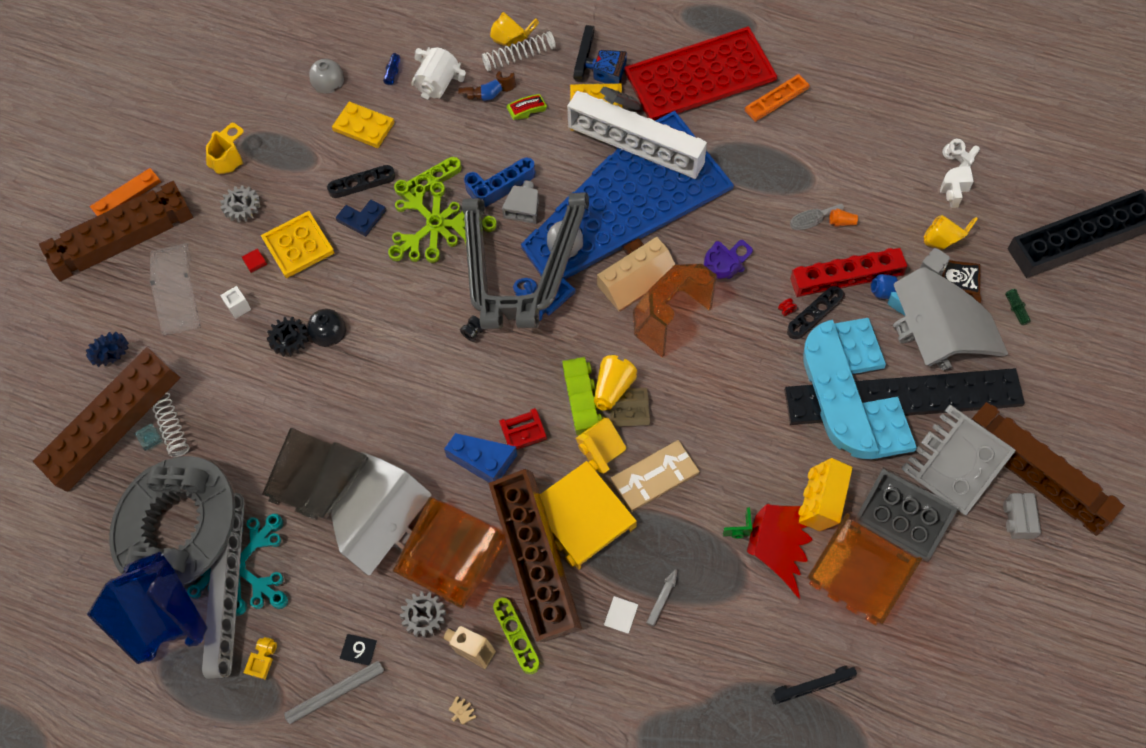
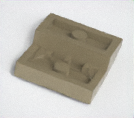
[610,388,650,427]

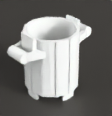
[412,47,466,100]

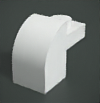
[940,166,974,208]

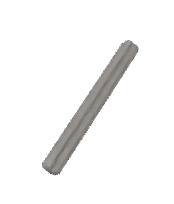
[284,661,384,724]

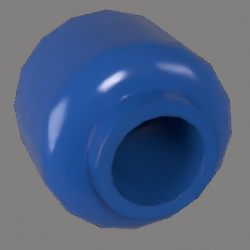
[871,274,898,299]

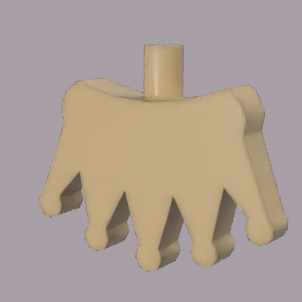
[449,696,476,725]

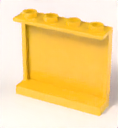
[540,461,637,570]

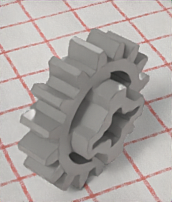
[220,185,261,223]
[400,591,446,638]

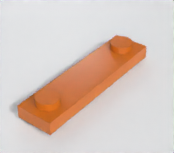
[744,74,810,122]
[90,168,161,216]

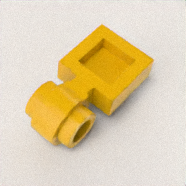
[243,637,277,680]

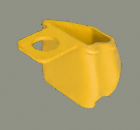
[490,12,539,47]
[206,123,244,174]
[924,215,978,250]

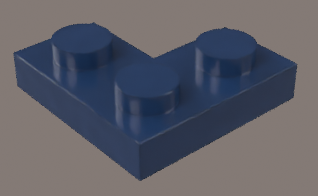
[335,199,386,237]

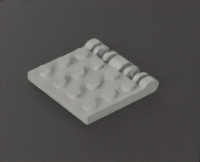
[901,404,1016,515]

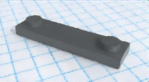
[600,87,643,111]

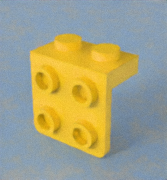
[575,418,626,474]

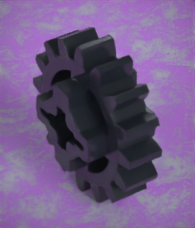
[267,317,309,357]

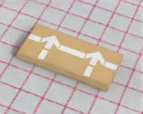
[611,440,700,512]

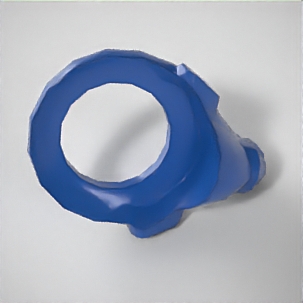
[513,278,538,296]

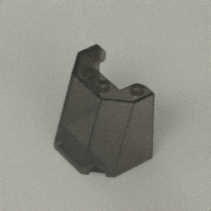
[262,428,369,520]

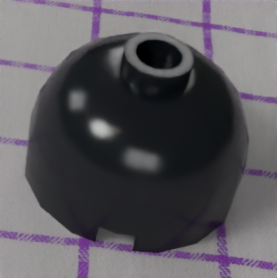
[307,309,346,347]

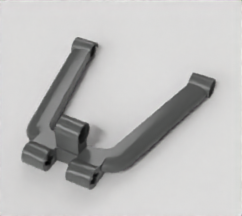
[462,192,589,329]

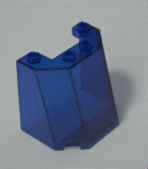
[87,552,208,664]

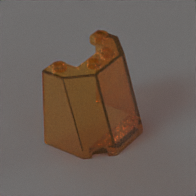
[633,264,717,357]
[807,513,923,626]

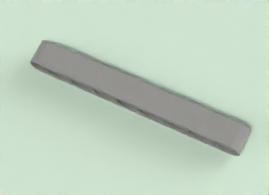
[202,493,244,679]

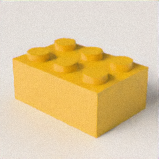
[798,458,853,531]

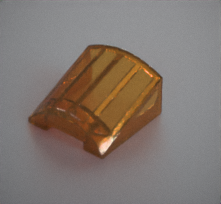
[393,497,506,609]

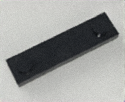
[771,666,857,705]

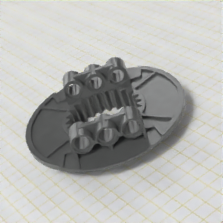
[109,456,235,591]

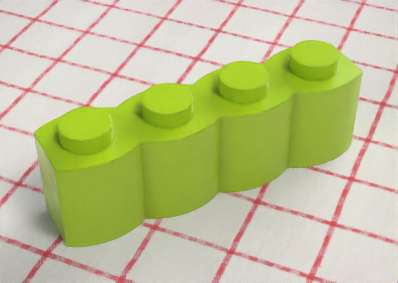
[562,357,602,436]

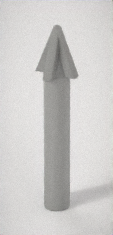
[646,569,677,627]

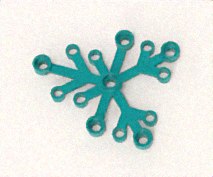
[187,514,288,616]

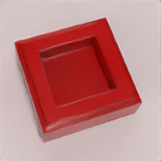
[242,248,267,273]

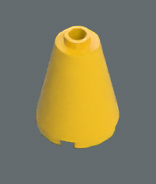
[594,355,637,411]

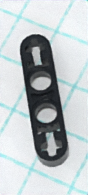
[573,25,595,81]
[327,165,395,198]
[787,286,843,340]

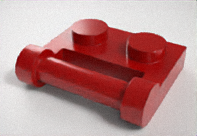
[499,408,547,450]

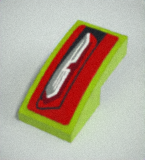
[506,94,547,120]

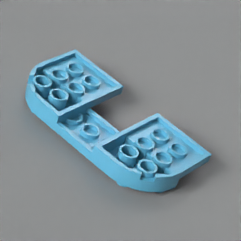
[803,318,917,459]

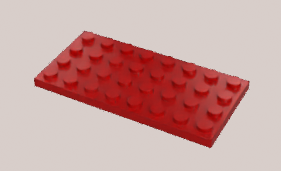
[624,26,777,121]

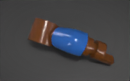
[458,71,516,101]

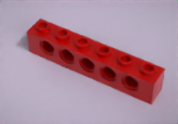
[790,248,907,298]

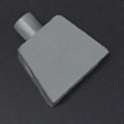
[502,180,539,224]

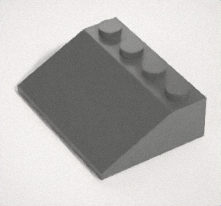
[854,467,958,562]

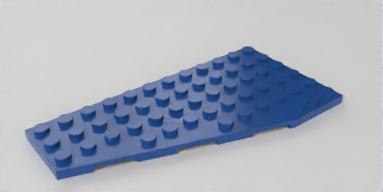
[521,111,734,280]

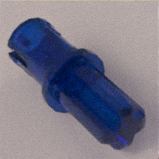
[383,53,401,85]

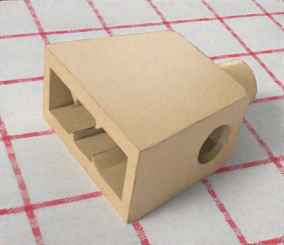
[444,626,496,669]

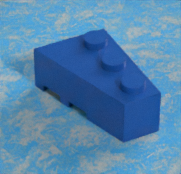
[444,433,517,483]

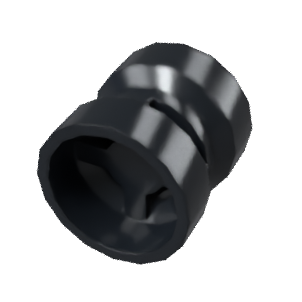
[460,315,484,342]

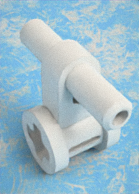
[942,139,980,167]

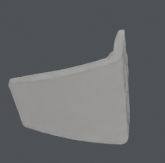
[893,267,1008,366]
[330,452,431,575]

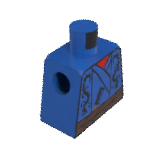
[585,50,627,84]

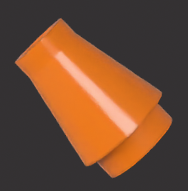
[829,208,858,226]

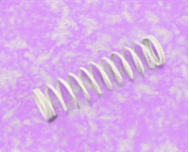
[482,31,556,71]
[152,393,190,457]

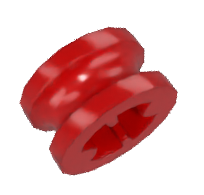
[778,298,797,316]

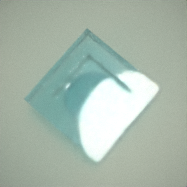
[134,423,163,451]

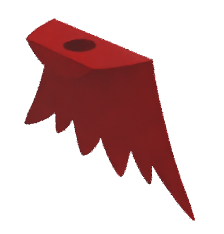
[747,504,813,599]

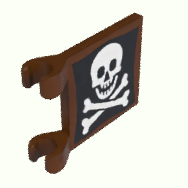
[942,260,981,303]

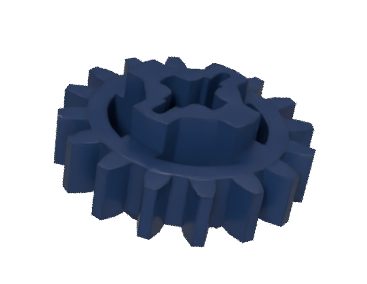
[86,332,129,367]

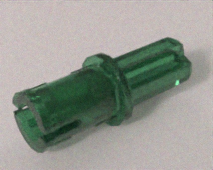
[1005,289,1031,326]

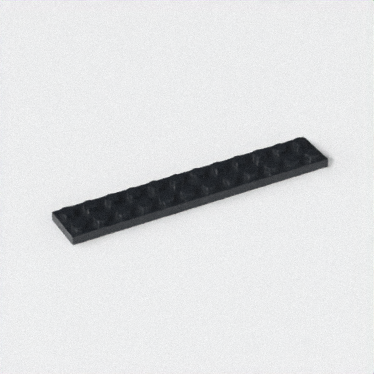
[784,368,1025,425]

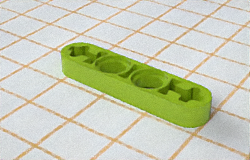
[399,157,461,201]
[493,598,540,674]

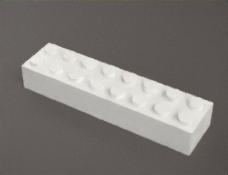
[567,90,707,179]

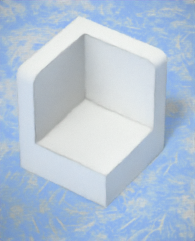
[220,286,251,319]

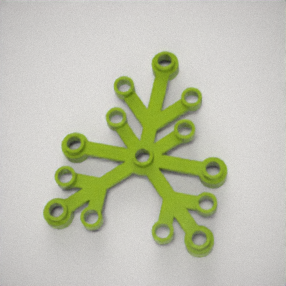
[388,180,497,263]

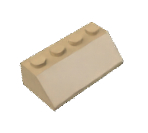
[597,237,678,312]

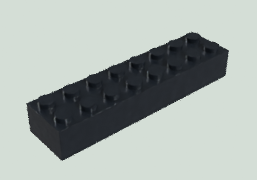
[1007,189,1146,278]

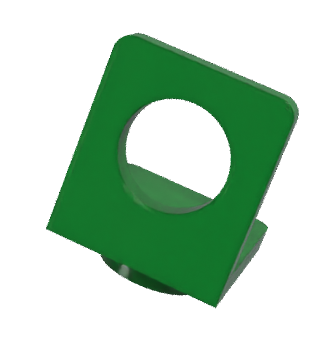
[723,507,752,539]

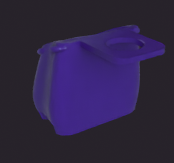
[704,240,753,279]

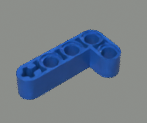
[464,157,535,207]

